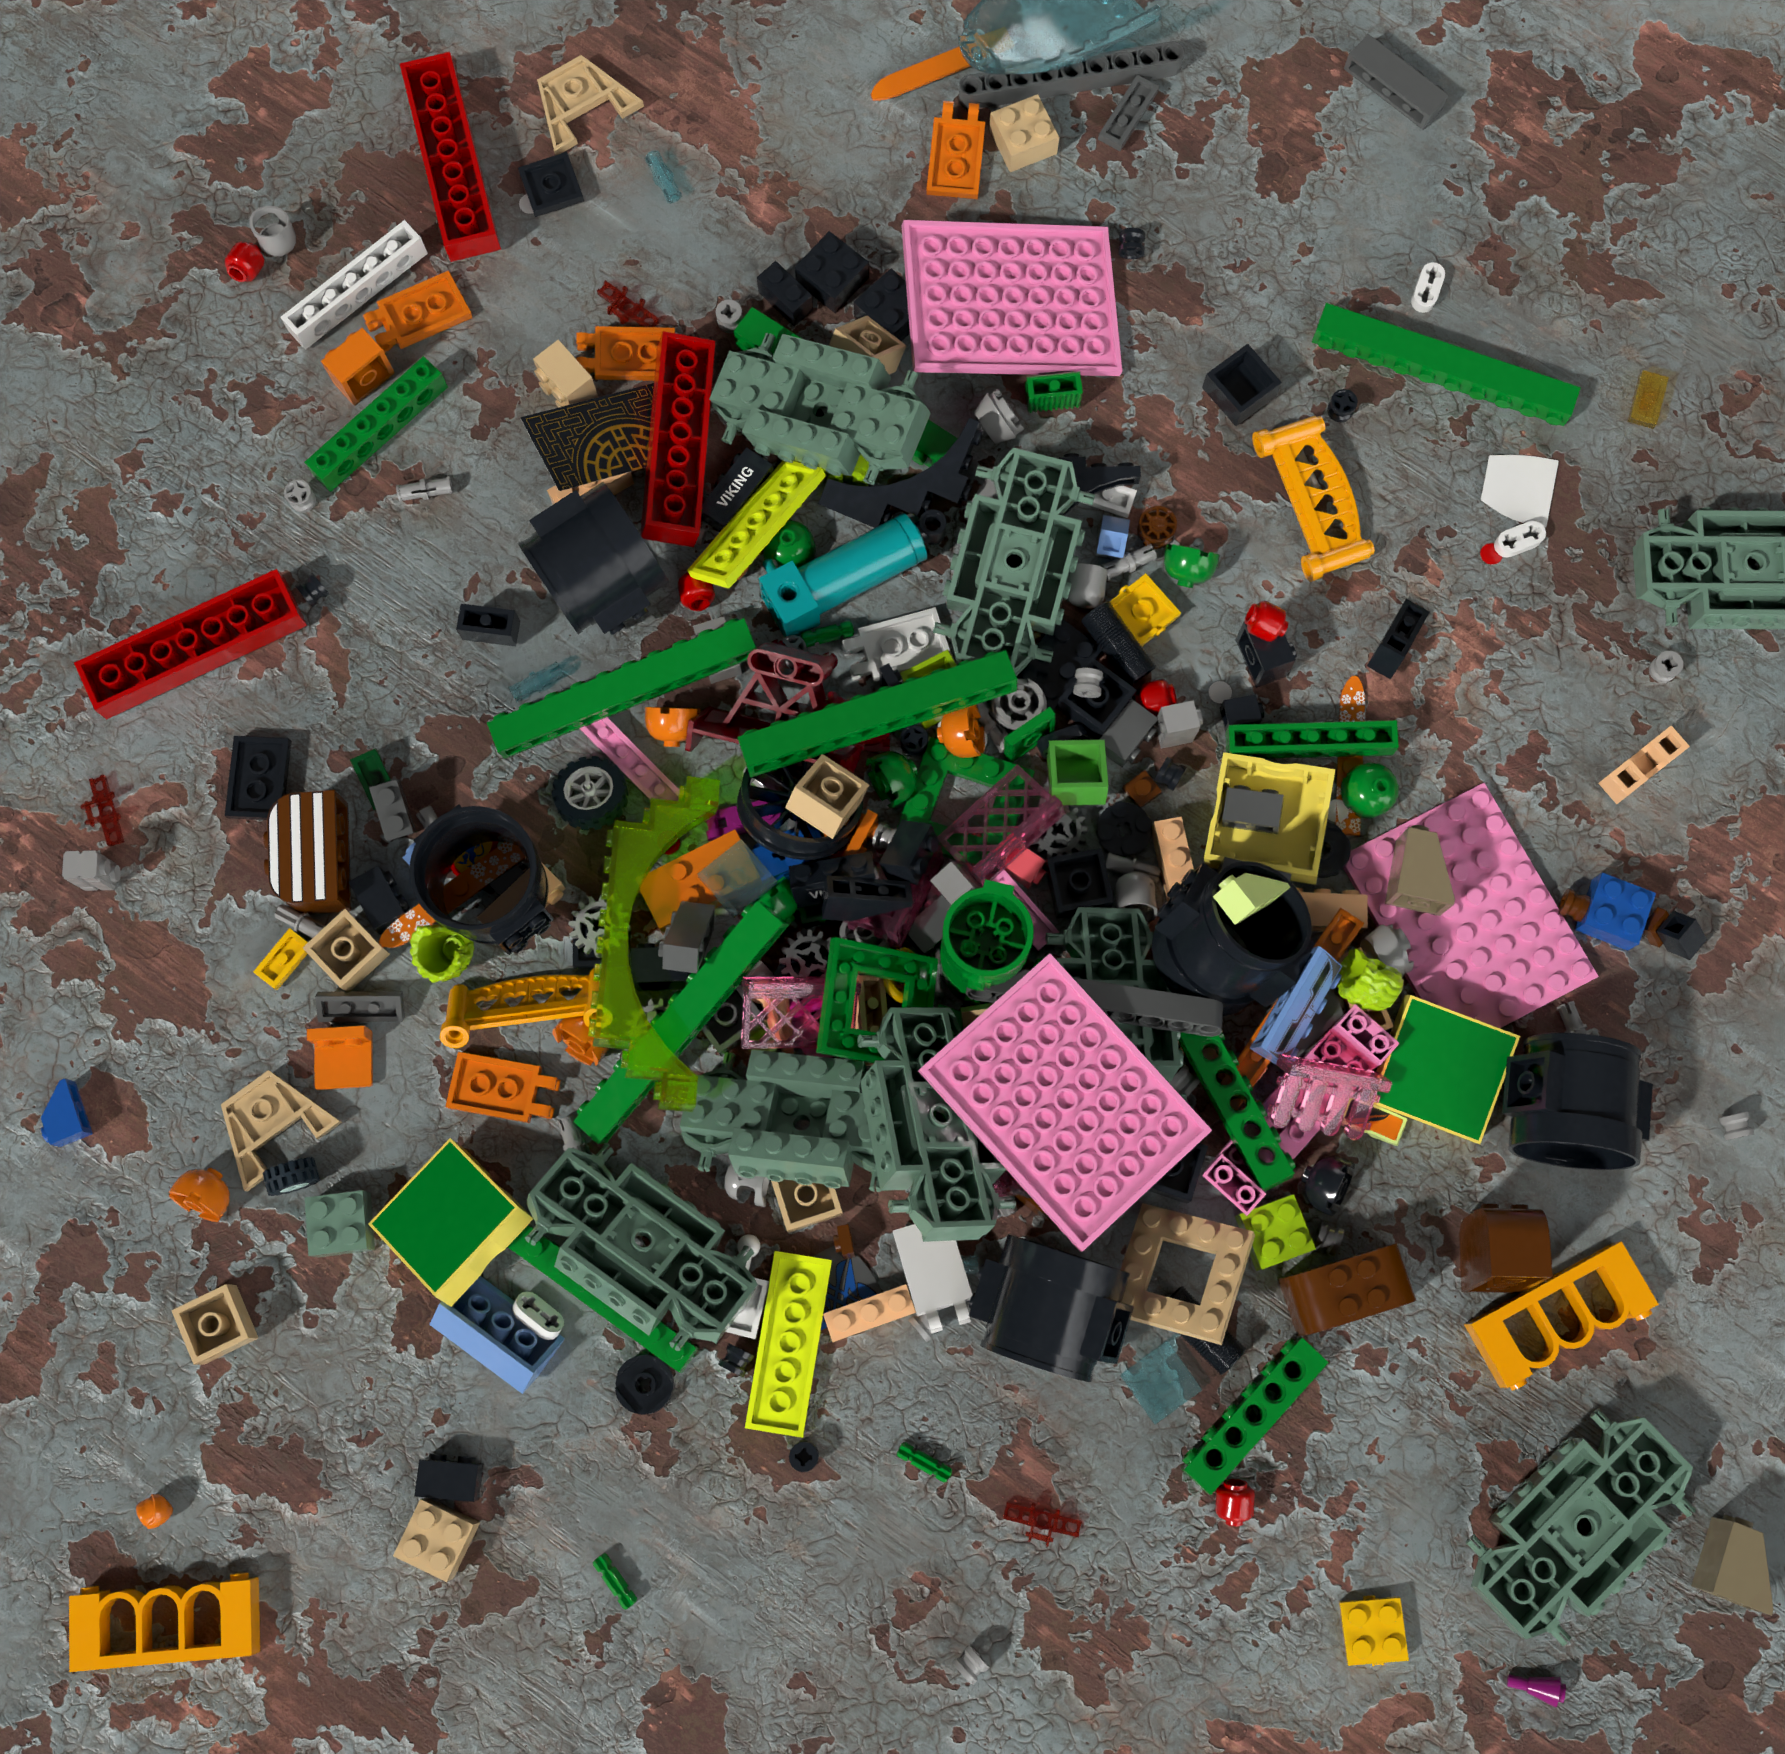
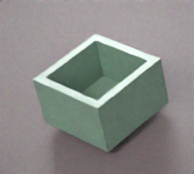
[304,1190,375,1258]

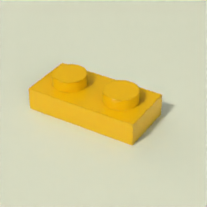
[253,928,308,991]

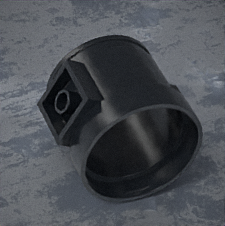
[518,482,669,635]
[409,804,554,955]
[1152,861,1315,1016]
[1502,1033,1653,1170]
[969,1234,1134,1382]

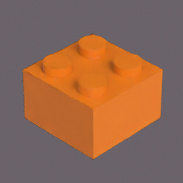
[321,328,395,406]

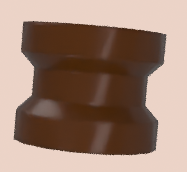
[1558,888,1591,922]

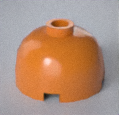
[937,705,985,758]
[645,707,700,747]
[552,1016,611,1066]
[168,1168,230,1222]

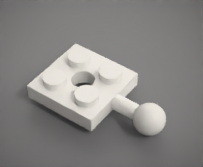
[726,1234,769,1339]

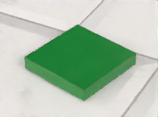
[1004,707,1055,763]

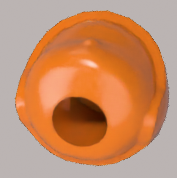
[136,1494,173,1529]

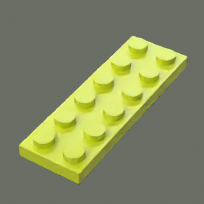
[687,461,826,589]
[745,1251,832,1438]

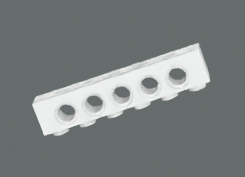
[280,220,428,350]

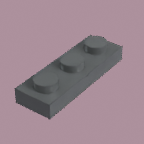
[1098,75,1160,151]
[315,991,405,1022]

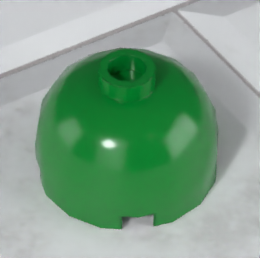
[763,520,816,568]
[1164,544,1220,588]
[866,751,918,808]
[1341,762,1399,819]
[743,875,798,924]

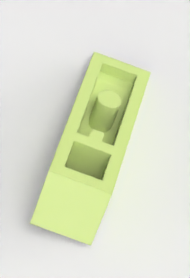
[1213,873,1291,924]

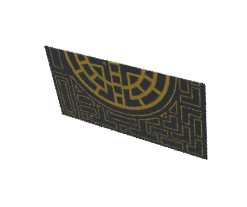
[521,383,654,491]

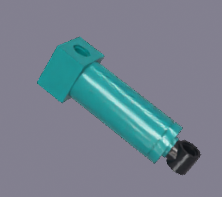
[759,509,946,638]

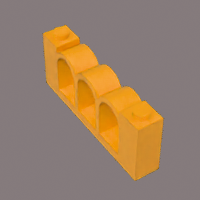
[1464,1241,1659,1391]
[69,1572,260,1672]

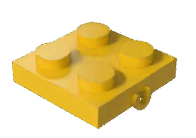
[1110,573,1181,646]
[1339,1595,1409,1666]

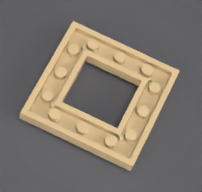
[1120,1203,1255,1345]

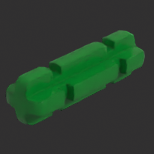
[801,621,854,647]
[897,1442,952,1483]
[593,1553,637,1610]

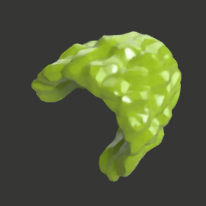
[410,924,474,983]
[1337,948,1404,1011]

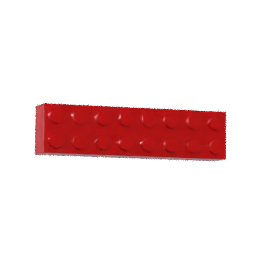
[400,52,501,262]
[640,331,715,547]
[74,569,307,720]

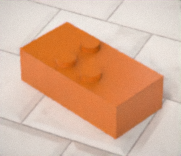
[635,829,762,935]

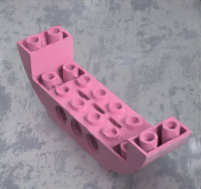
[1202,1004,1399,1216]

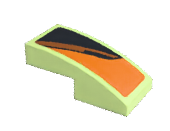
[1340,1096,1407,1146]

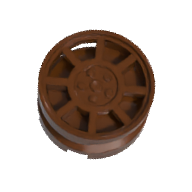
[1137,506,1177,549]

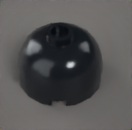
[1302,1156,1355,1216]

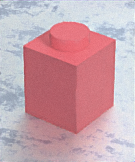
[1002,842,1047,889]

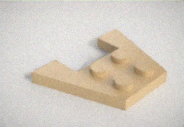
[537,55,644,155]
[221,1070,342,1192]

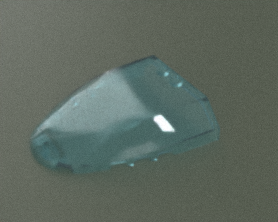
[958,0,1162,74]

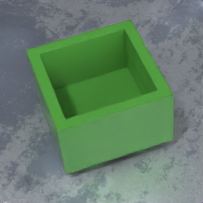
[1047,740,1109,806]

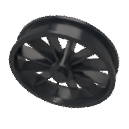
[737,761,863,860]

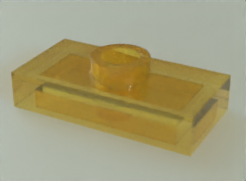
[1627,370,1669,429]

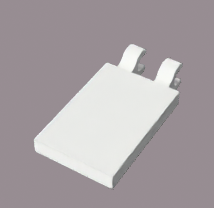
[841,607,952,682]
[893,1224,972,1333]

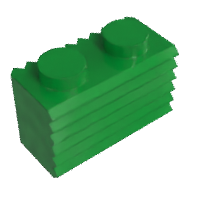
[1025,371,1083,413]

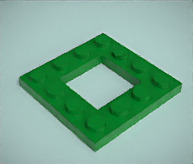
[897,737,1035,874]
[816,937,938,1063]

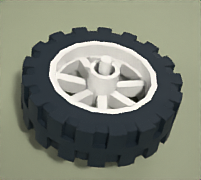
[552,756,629,830]

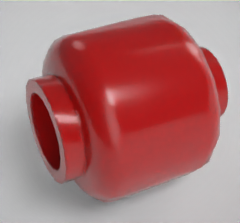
[225,242,265,282]
[678,572,715,611]
[1244,600,1289,642]
[1135,679,1177,716]
[1215,1478,1255,1526]

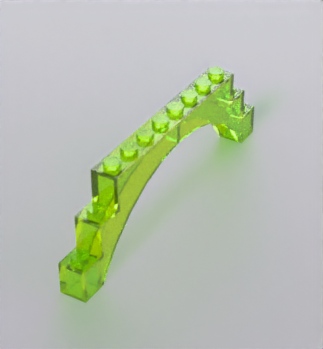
[588,776,720,1112]

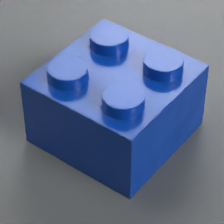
[1575,872,1656,951]

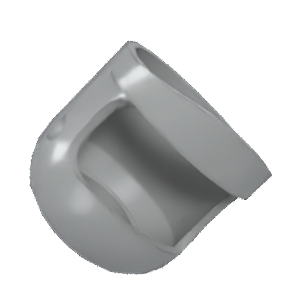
[249,206,296,256]
[1067,563,1108,609]
[1115,872,1158,923]
[724,1163,770,1207]

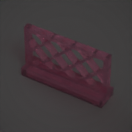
[938,764,1065,887]
[741,977,861,1049]

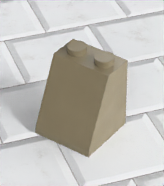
[1385,825,1455,916]
[1691,1515,1774,1616]

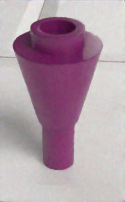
[1507,1674,1566,1708]

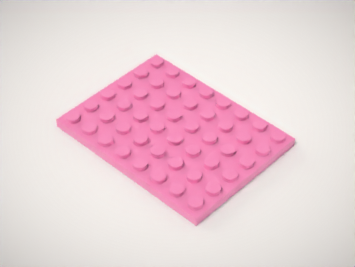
[902,220,1122,376]
[1343,783,1599,1028]
[918,954,1212,1252]

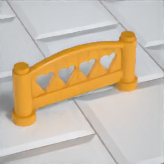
[1252,416,1375,582]
[440,967,613,1048]

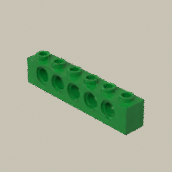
[304,356,448,492]
[1225,720,1399,759]
[1178,1032,1296,1192]
[1181,1337,1329,1495]

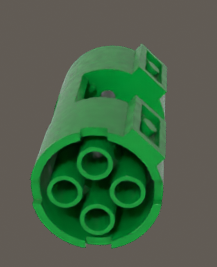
[939,879,1034,1005]

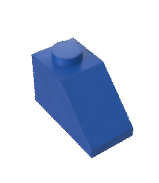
[41,1078,93,1147]

